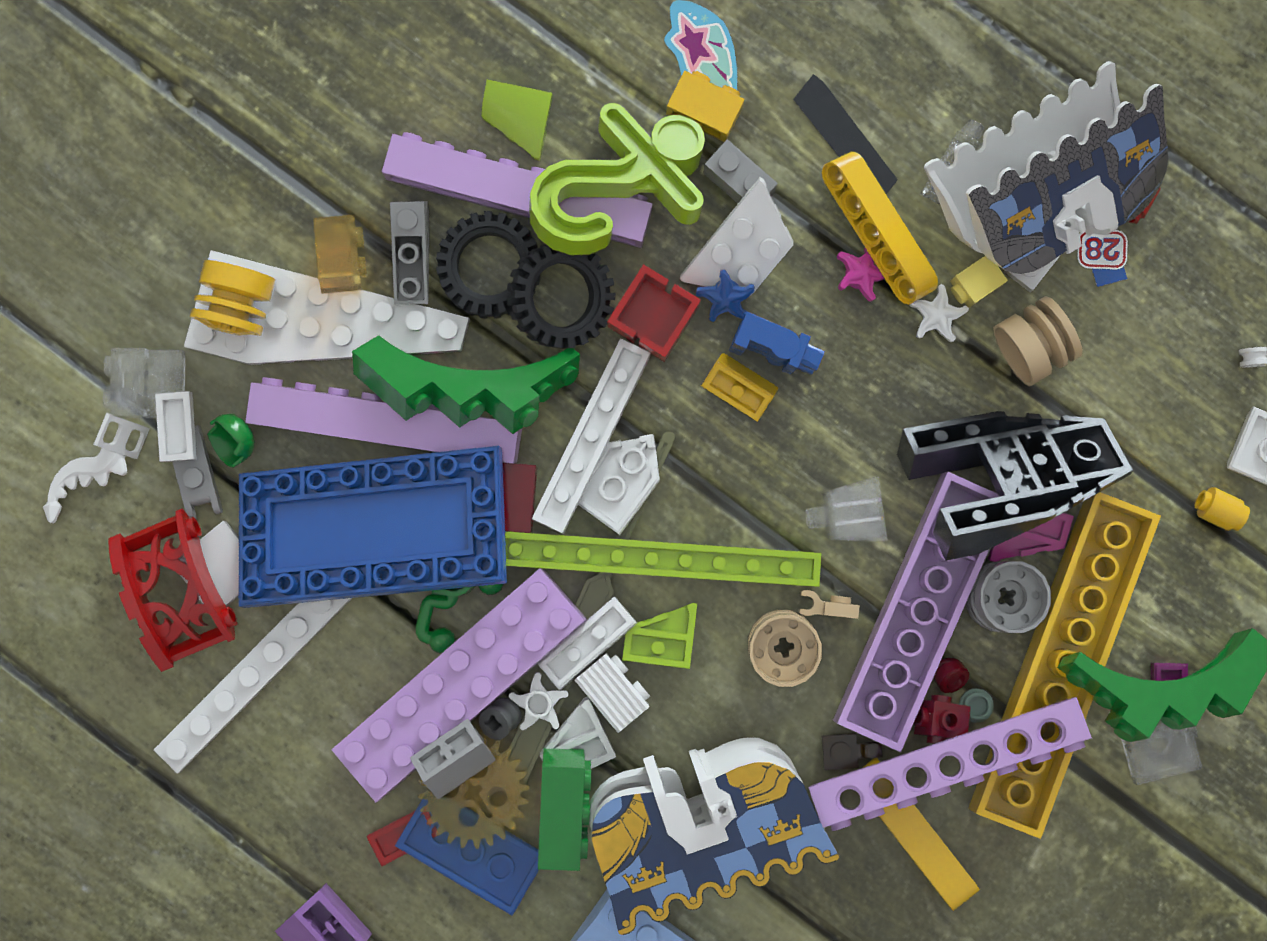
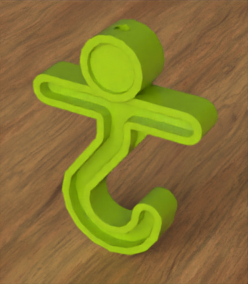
[529,103,705,255]

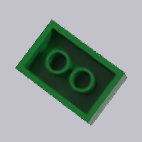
[538,747,591,871]

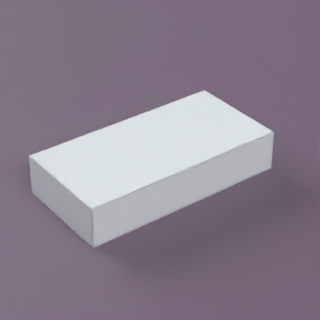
[155,391,197,462]

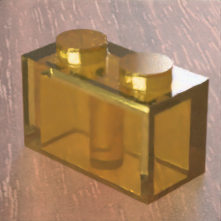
[313,215,367,294]

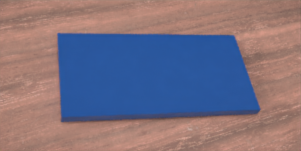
[239,446,507,608]

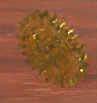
[418,736,530,849]

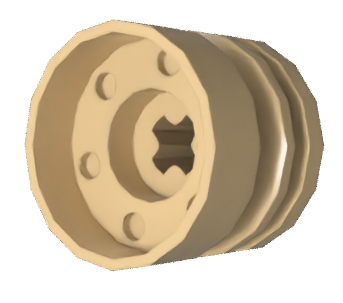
[993,296,1083,386]
[748,610,822,687]

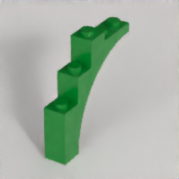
[352,335,580,434]
[1057,628,1267,742]

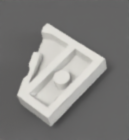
[540,696,616,769]

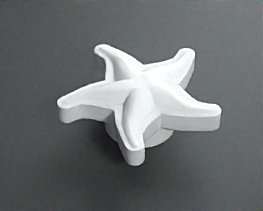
[910,284,969,342]
[509,672,568,730]

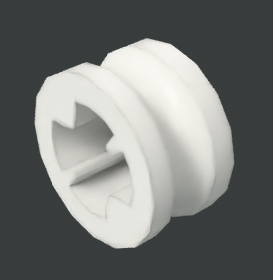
[1239,347,1267,368]

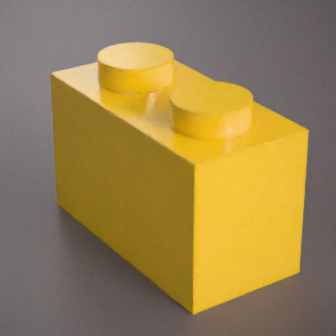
[666,70,745,142]

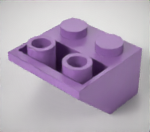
[275,883,372,941]

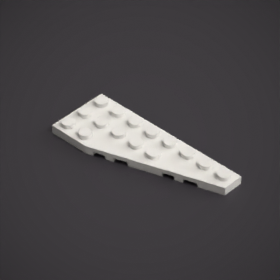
[184,250,470,365]

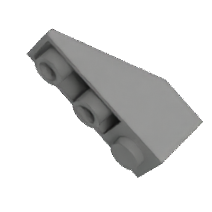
[390,201,430,304]

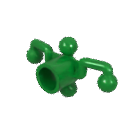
[415,584,504,654]

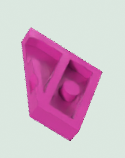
[988,513,1074,562]

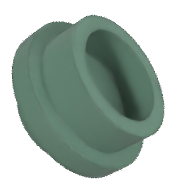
[959,688,994,723]

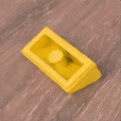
[701,353,778,422]

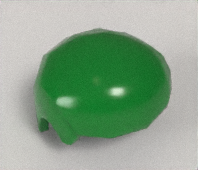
[207,414,255,468]

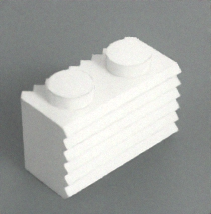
[575,653,650,733]

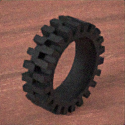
[436,211,541,319]
[506,244,616,348]

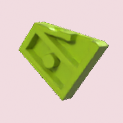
[622,603,697,669]

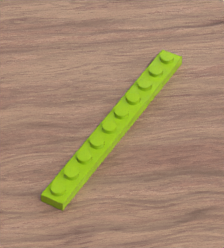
[505,531,821,587]

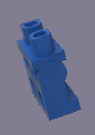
[728,312,825,375]

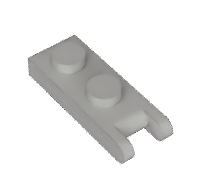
[172,425,223,520]

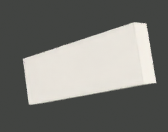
[538,597,637,690]

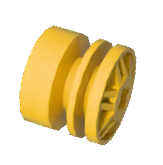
[190,260,275,336]

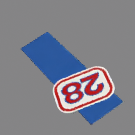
[1077,230,1128,287]

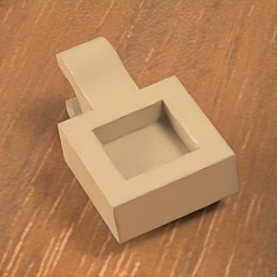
[798,590,860,619]

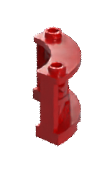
[108,508,237,672]

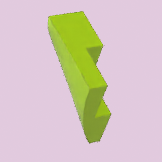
[481,79,553,161]

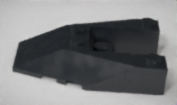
[897,411,1133,561]

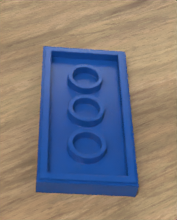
[395,789,539,916]

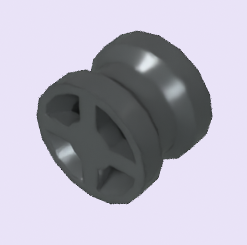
[479,698,522,740]

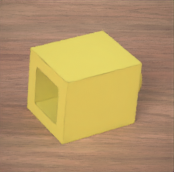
[950,256,1008,308]

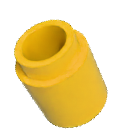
[1195,487,1250,531]

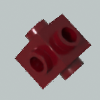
[914,695,971,744]

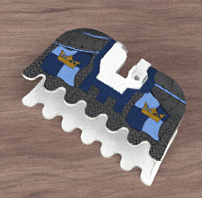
[924,61,1168,274]

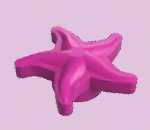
[836,248,885,302]

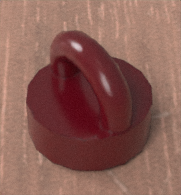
[933,658,970,693]

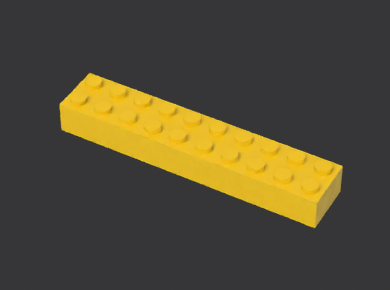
[968,492,1161,839]

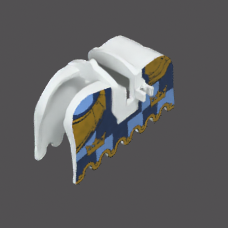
[589,738,839,935]

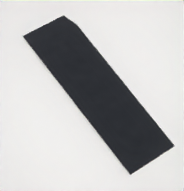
[793,74,898,194]

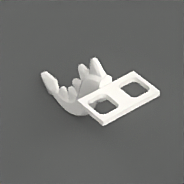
[43,413,150,523]

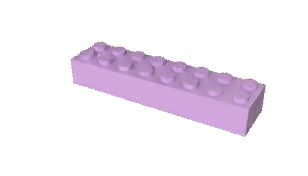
[833,472,999,752]
[332,568,587,803]

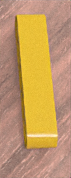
[822,151,938,304]
[862,758,980,911]

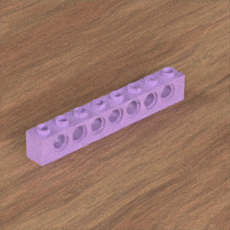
[809,697,1092,831]

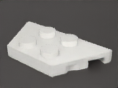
[680,177,793,296]

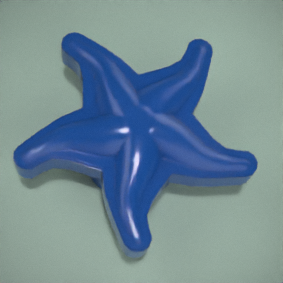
[696,270,755,322]

